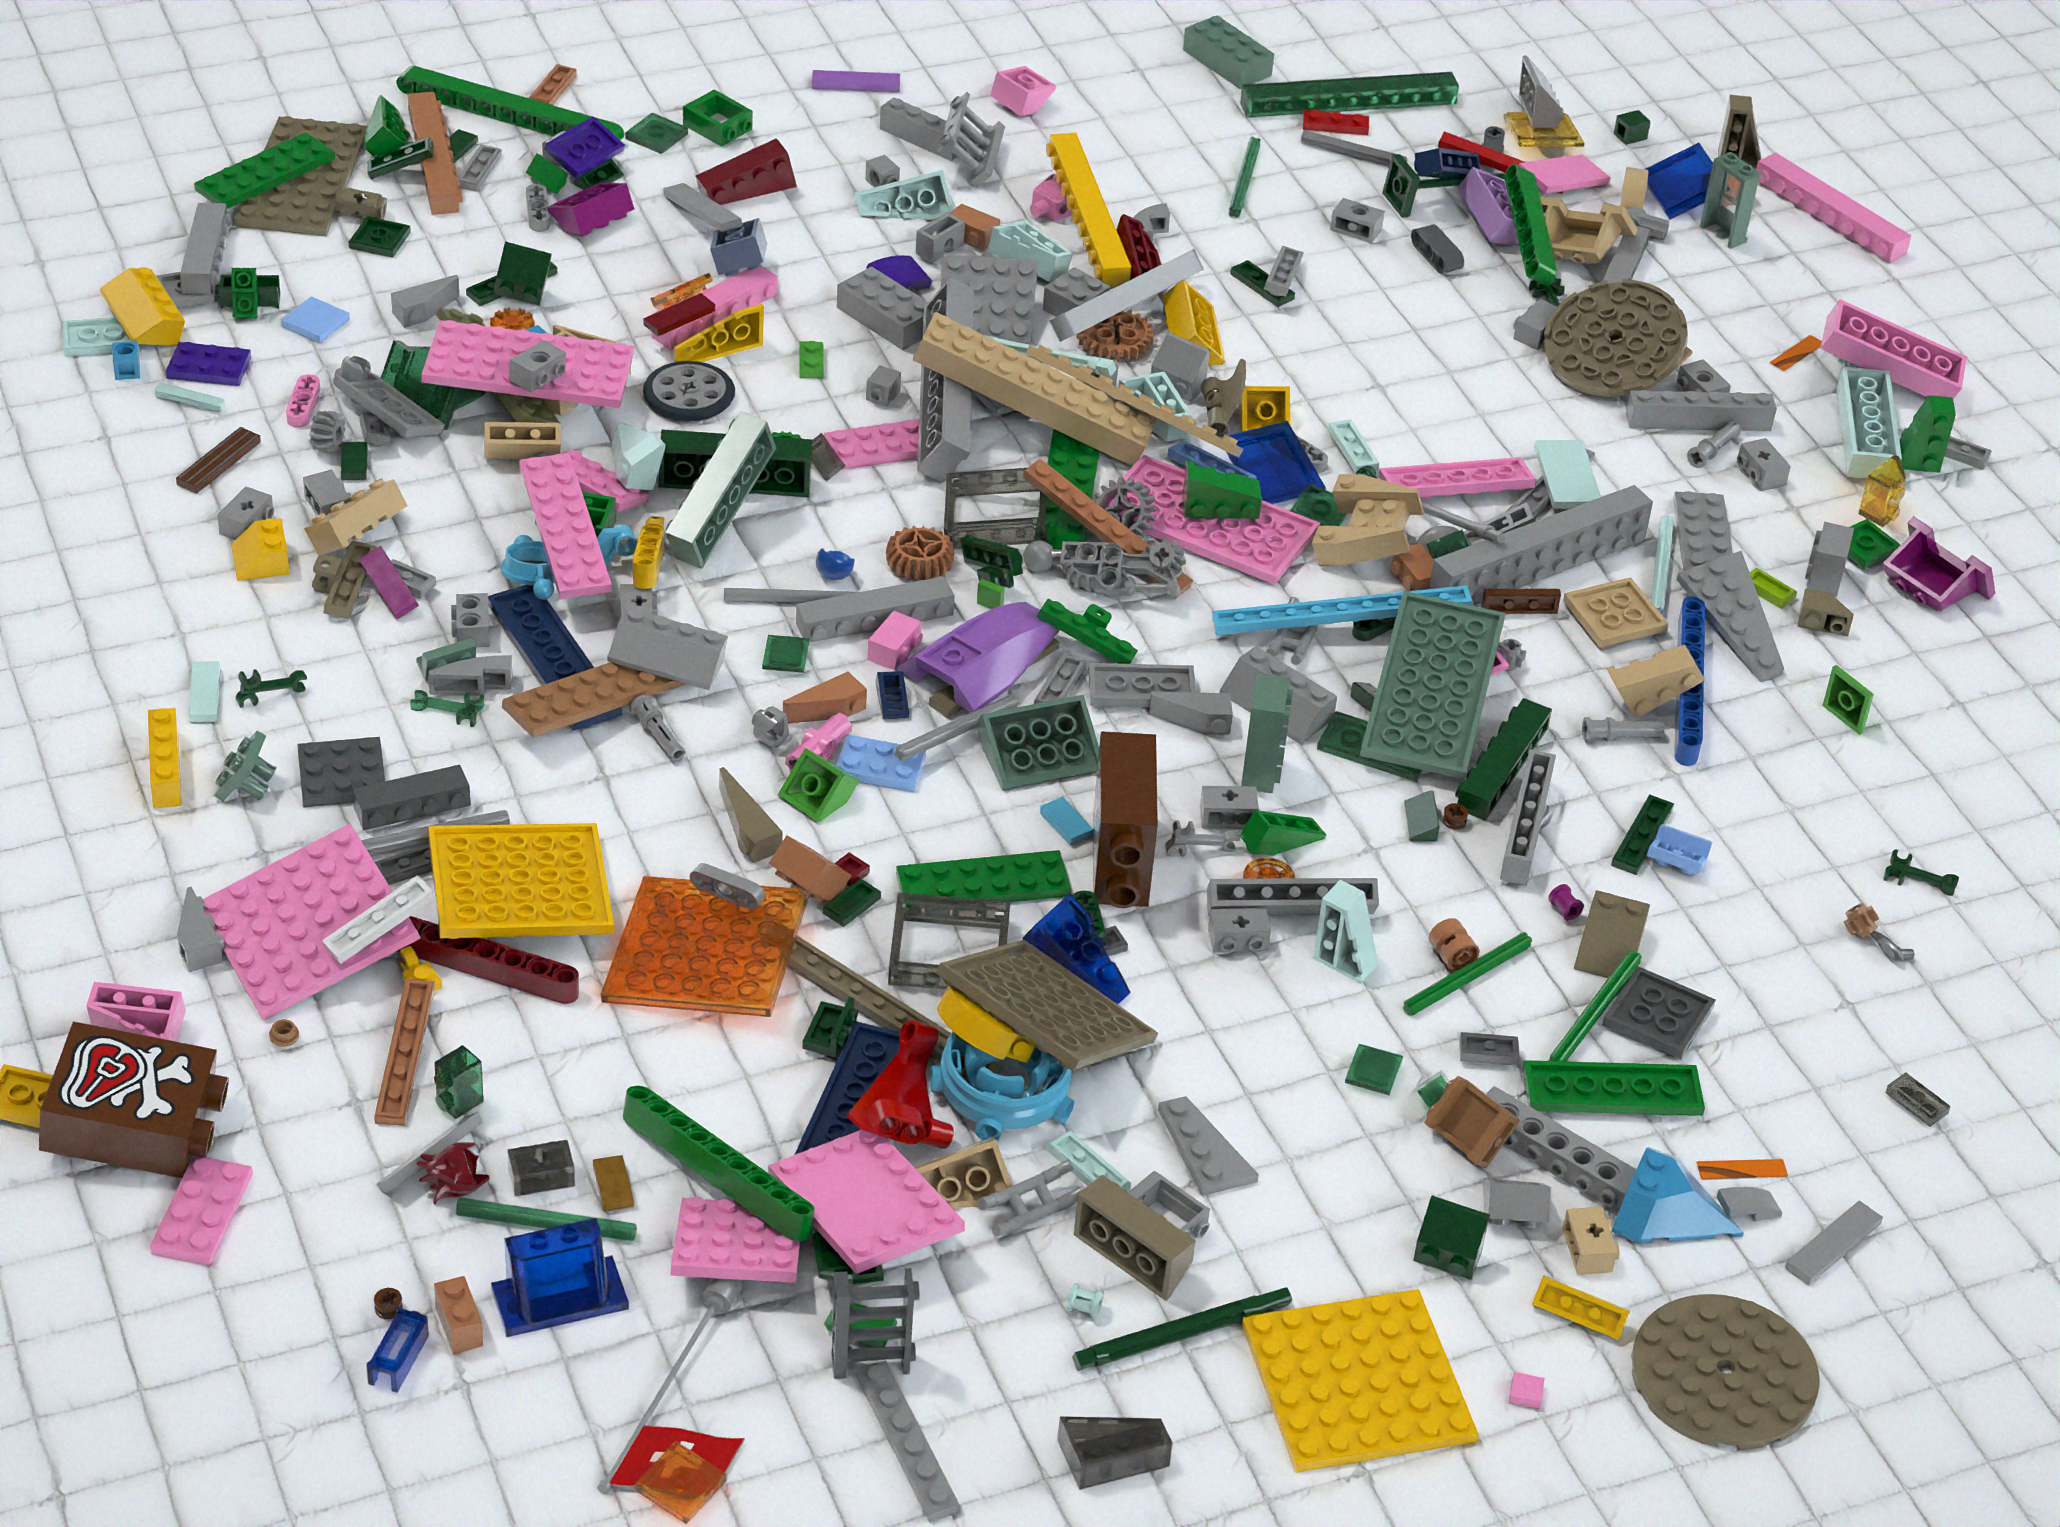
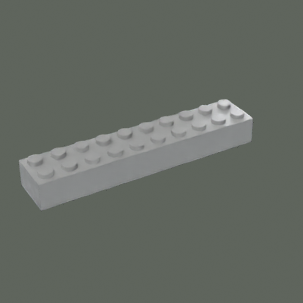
[917,277,975,483]
[1429,485,1653,606]

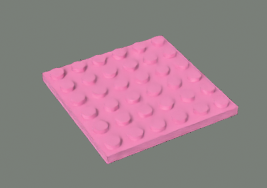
[203,824,420,1021]

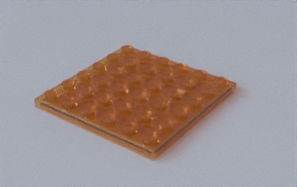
[600,876,809,1017]

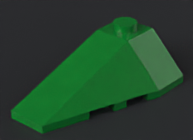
[364,95,413,156]

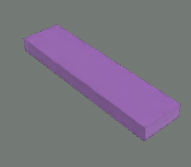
[812,70,900,92]

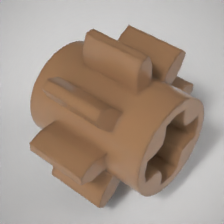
[1843,903,1880,938]

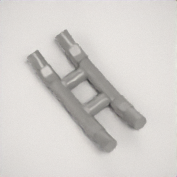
[1266,597,1319,665]
[978,1159,1085,1237]

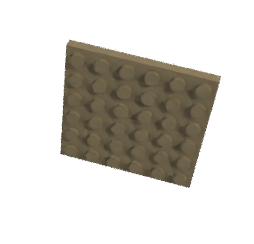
[936,940,1159,1070]

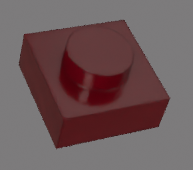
[834,852,870,886]

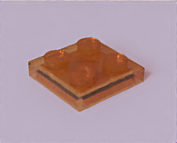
[650,273,713,308]

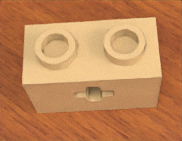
[1562,1206,1620,1275]

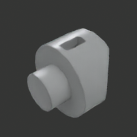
[752,706,789,747]

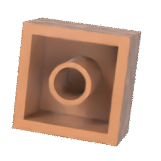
[769,835,852,903]

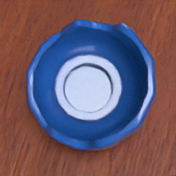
[815,548,855,580]

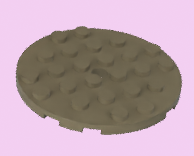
[1544,279,1688,397]
[1631,1294,1820,1450]

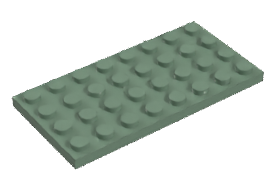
[1360,591,1506,779]

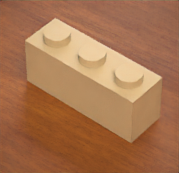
[484,422,561,460]

